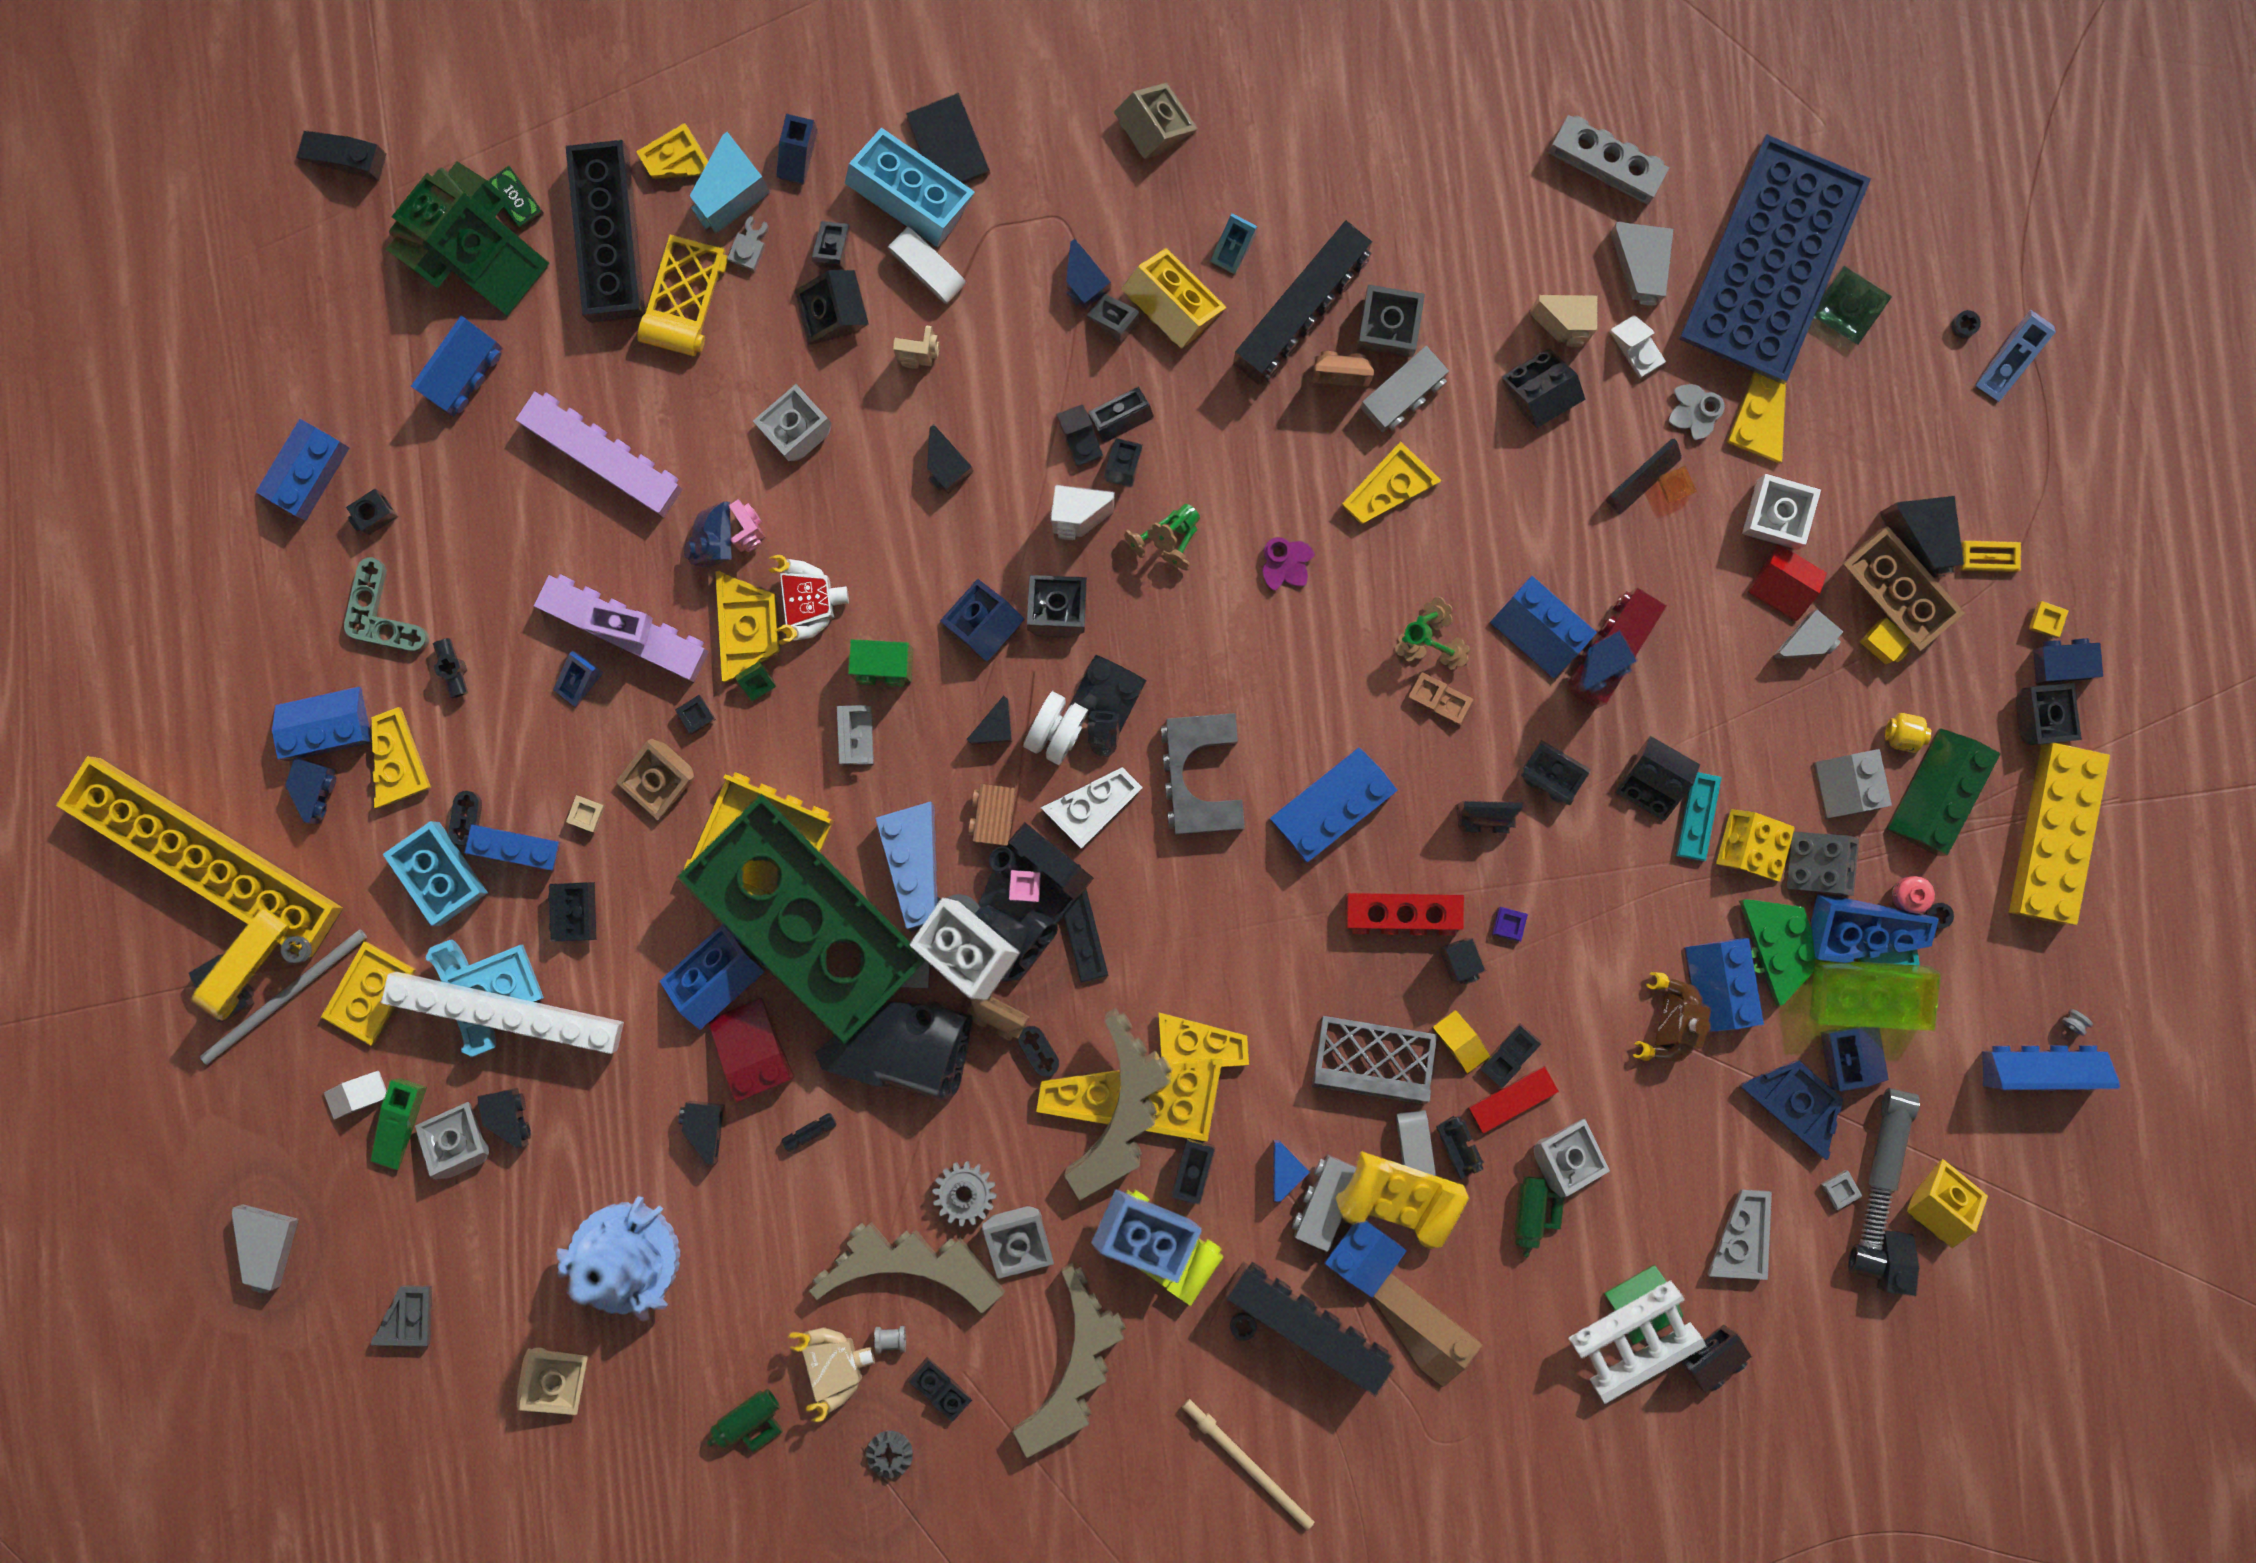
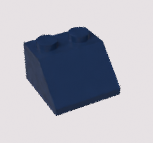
[940,578,1025,662]

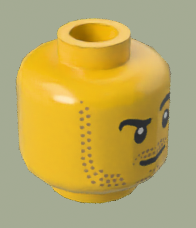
[1885,713,1931,753]

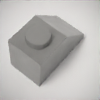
[1773,609,1843,659]

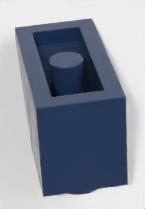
[1066,238,1111,310]

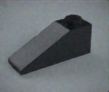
[296,130,387,181]

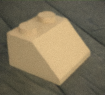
[1530,295,1597,347]

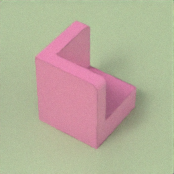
[1009,870,1041,902]

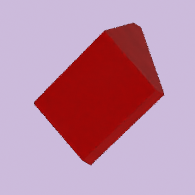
[1748,544,1827,622]

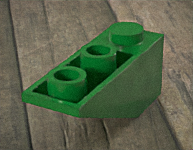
[371,1078,427,1170]

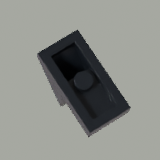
[812,221,849,269]
[1056,404,1103,467]
[1104,438,1143,487]

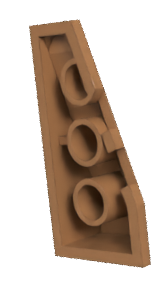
[1373,1273,1483,1387]

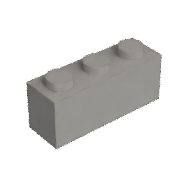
[1360,345,1449,433]
[1291,1154,1356,1252]

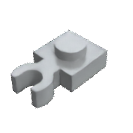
[727,216,768,272]

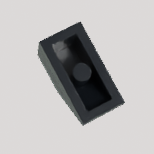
[927,424,974,494]
[678,1101,724,1165]
[1877,1230,1919,1296]

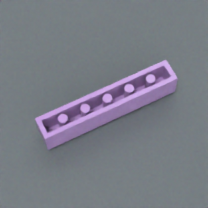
[516,391,683,518]
[534,574,709,682]

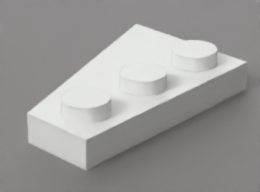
[1041,767,1143,849]

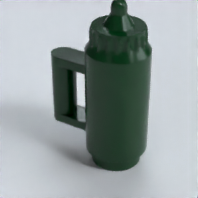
[1514,1176,1565,1258]
[707,1389,783,1452]

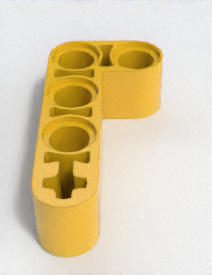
[191,908,289,1020]

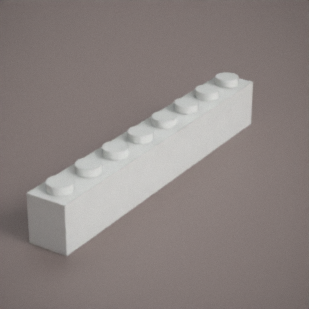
[382,972,624,1054]

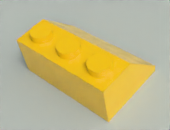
[1121,248,1226,349]

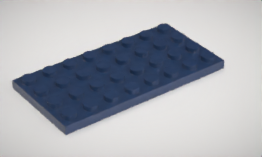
[1679,134,1871,384]

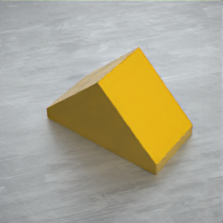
[1433,1010,1490,1074]

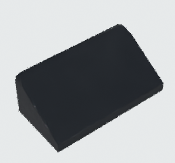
[1088,386,1154,443]

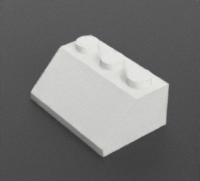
[1051,485,1114,540]

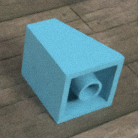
[690,132,770,233]

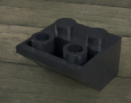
[1501,348,1586,428]
[1615,736,1700,821]

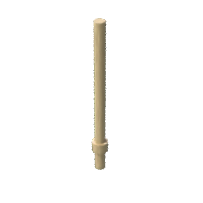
[1182,1399,1314,1531]

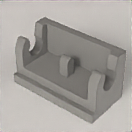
[837,705,874,765]

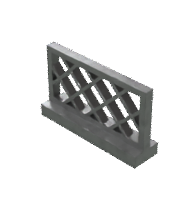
[1312,1016,1437,1105]

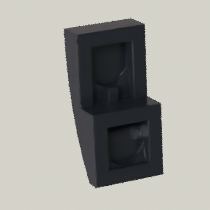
[1481,1023,1541,1088]

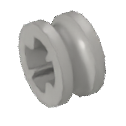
[2062,1009,2093,1036]

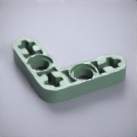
[344,557,429,652]

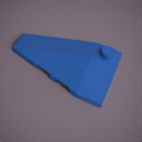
[1811,894,1939,963]

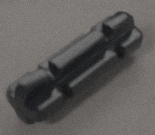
[782,1113,837,1152]

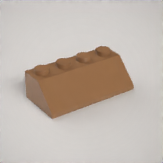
[1843,526,1965,651]

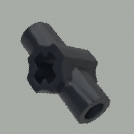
[433,638,469,698]

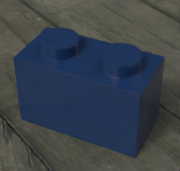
[2033,638,2103,684]

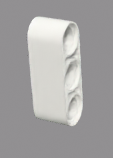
[888,227,967,304]

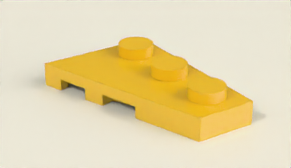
[1727,372,1786,463]
[1341,442,1442,524]
[371,707,431,809]
[1158,1012,1249,1067]

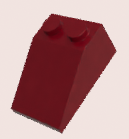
[709,998,794,1102]

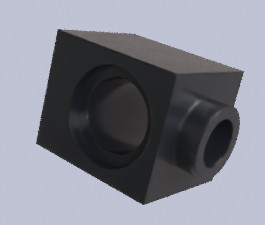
[346,489,398,535]

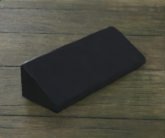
[1606,438,1682,514]

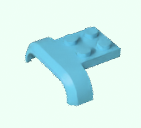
[426,940,544,1056]

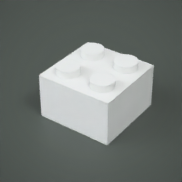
[1742,474,1821,550]

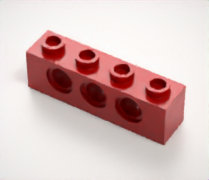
[1345,893,1464,935]

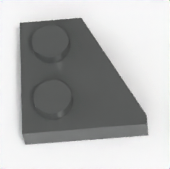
[371,1285,432,1346]

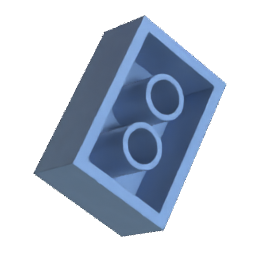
[1091,1189,1202,1283]

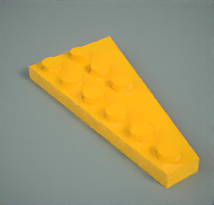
[1036,1055,1223,1142]

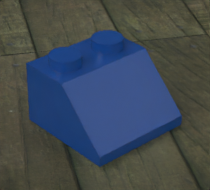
[1325,1220,1407,1298]

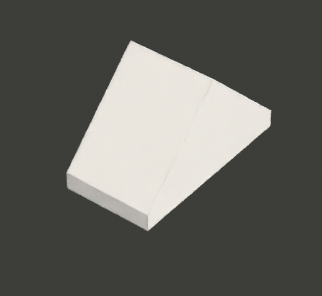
[324,1071,387,1119]

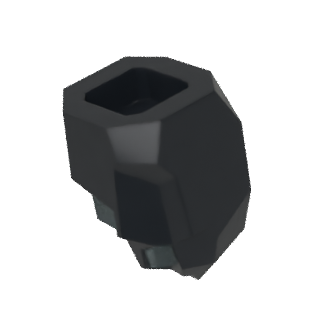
[1087,710,1120,757]

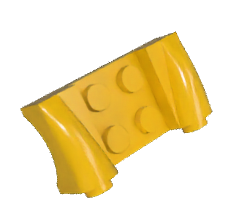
[1336,1152,1469,1249]

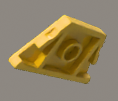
[715,571,779,682]

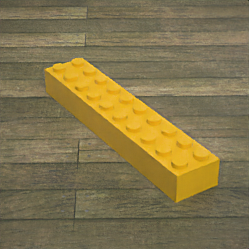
[56,756,343,957]

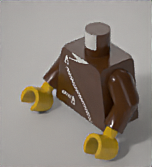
[1633,972,1711,1062]

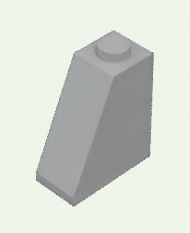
[1611,222,1673,306]
[232,1204,299,1293]

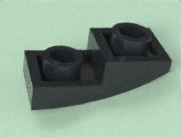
[908,1357,972,1422]

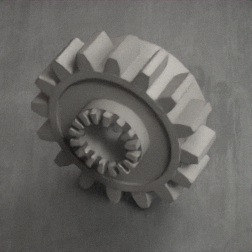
[932,1161,997,1226]

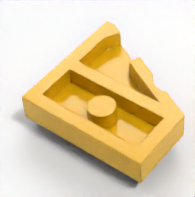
[636,123,708,179]

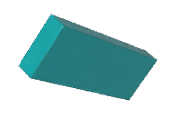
[1676,772,1722,862]

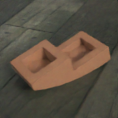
[1409,672,1475,726]

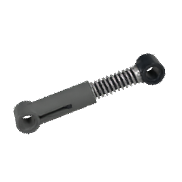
[1848,1088,1919,1279]

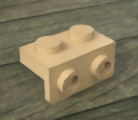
[893,326,940,368]

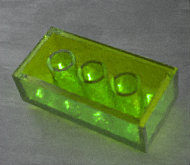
[1810,959,1941,1031]

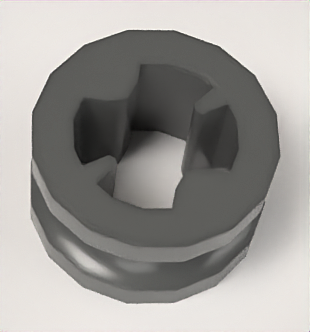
[281,936,312,963]

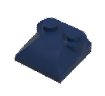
[684,502,732,567]

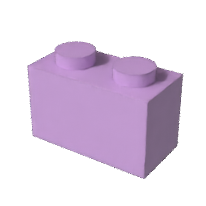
[583,600,653,646]

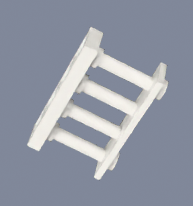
[1569,1281,1706,1403]

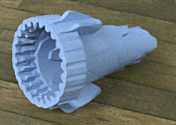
[556,1196,680,1321]

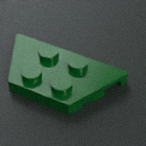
[1739,899,1823,1006]

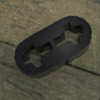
[449,791,482,845]
[1018,1026,1059,1077]

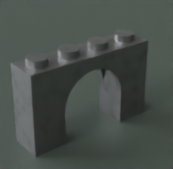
[1161,713,1245,835]

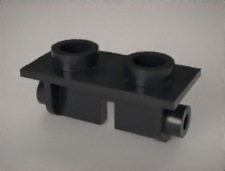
[1436,1115,1484,1179]

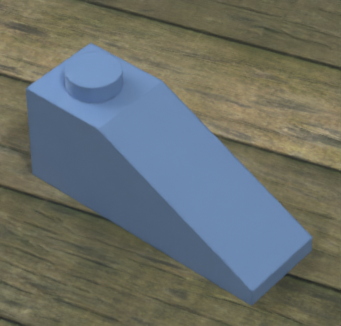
[1976,310,2056,402]

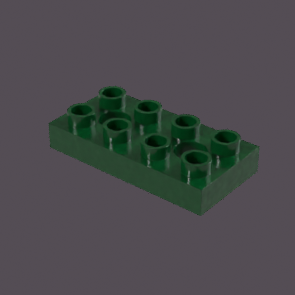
[676,794,926,1044]

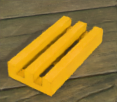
[1960,541,2021,572]

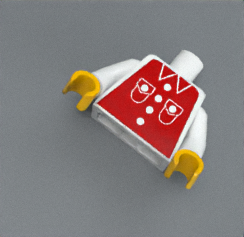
[768,555,849,645]

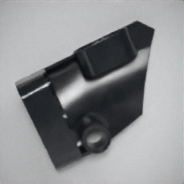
[979,822,1094,982]

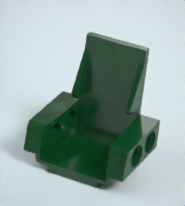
[386,161,550,316]

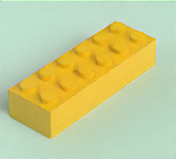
[2009,743,2110,925]

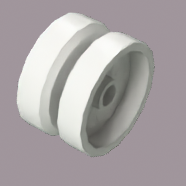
[1023,691,1088,766]

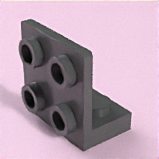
[1787,832,1859,896]

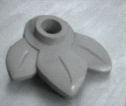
[1669,384,1725,440]

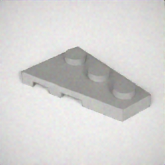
[1707,1189,1772,1280]

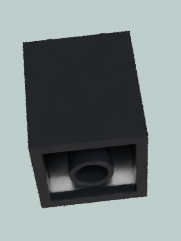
[1880,496,1964,579]

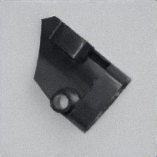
[815,1001,973,1101]

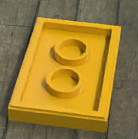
[321,942,416,1046]

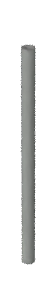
[200,929,367,1065]

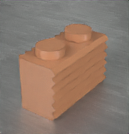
[969,784,1016,846]

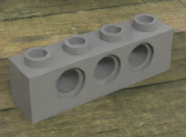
[1548,115,1670,205]

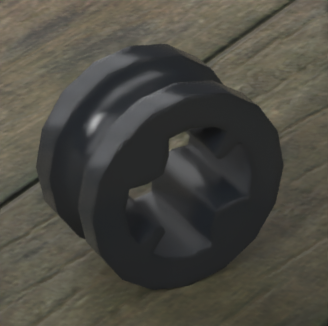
[1951,310,1981,338]
[1925,903,1954,929]
[1230,1313,1257,1341]

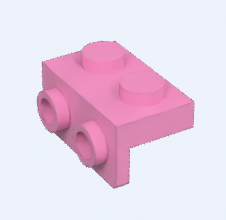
[729,499,765,552]

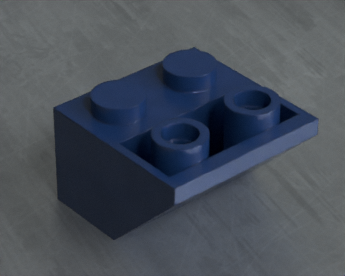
[1820,1022,1889,1091]

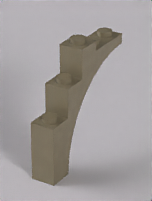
[1065,1008,1172,1200]
[809,1221,1005,1313]
[1013,1263,1126,1458]

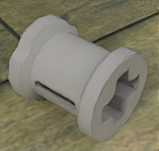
[875,1326,906,1354]

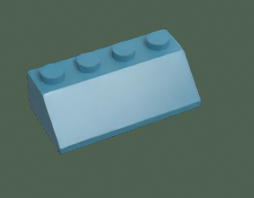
[845,128,975,247]

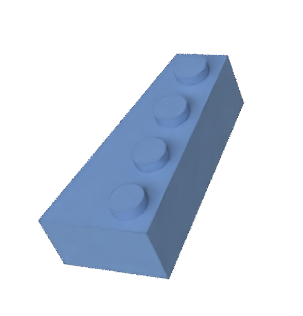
[876,802,938,932]

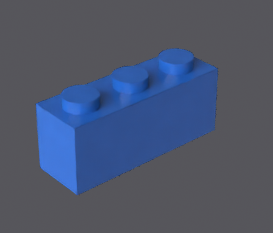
[465,824,560,870]

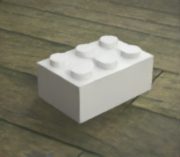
[910,898,1019,1000]

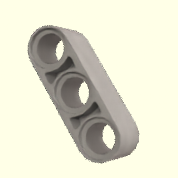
[1396,1110,1436,1176]

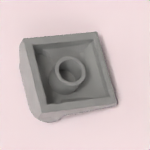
[753,384,832,461]
[415,1102,489,1180]
[1534,1119,1610,1197]
[982,1207,1054,1279]

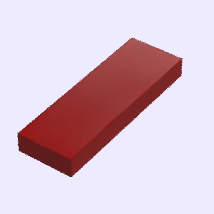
[1468,1066,1559,1133]

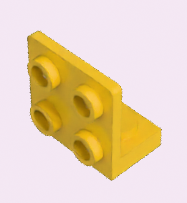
[1716,809,1795,881]

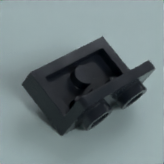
[1521,740,1591,805]
[548,882,597,942]

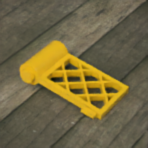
[638,235,728,356]

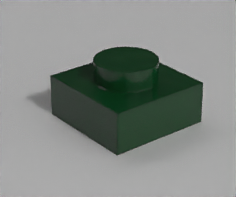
[735,661,776,701]

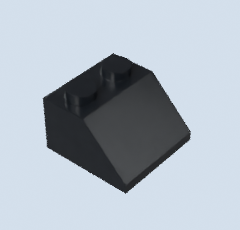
[794,270,869,345]
[1679,1324,1752,1393]

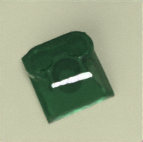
[1814,265,1893,345]

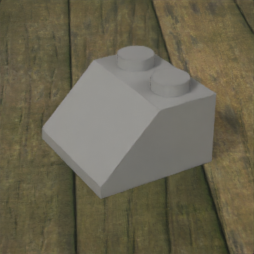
[1814,749,1892,818]

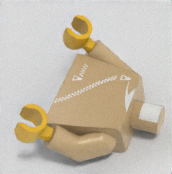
[789,1328,875,1422]

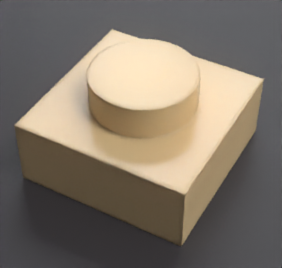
[566,795,605,832]

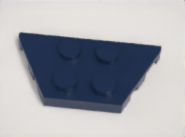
[1739,1060,1843,1160]

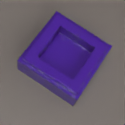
[1492,907,1528,942]

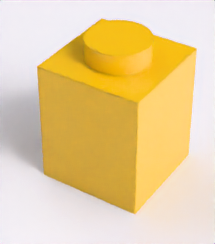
[1860,618,1910,664]

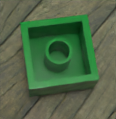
[848,639,913,687]

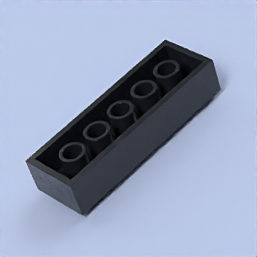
[565,140,646,323]
[1233,220,1373,385]
[1224,1261,1395,1396]

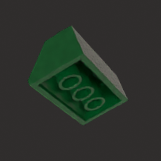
[1887,728,2001,856]

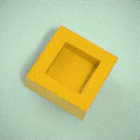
[2029,601,2069,638]

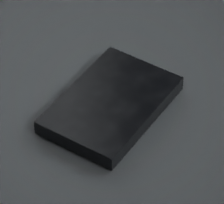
[906,93,990,184]

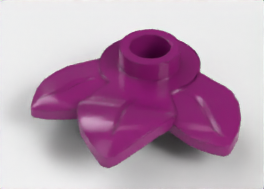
[1263,537,1315,591]

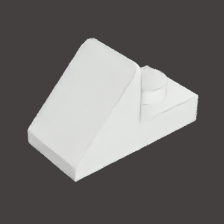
[1610,315,1666,379]

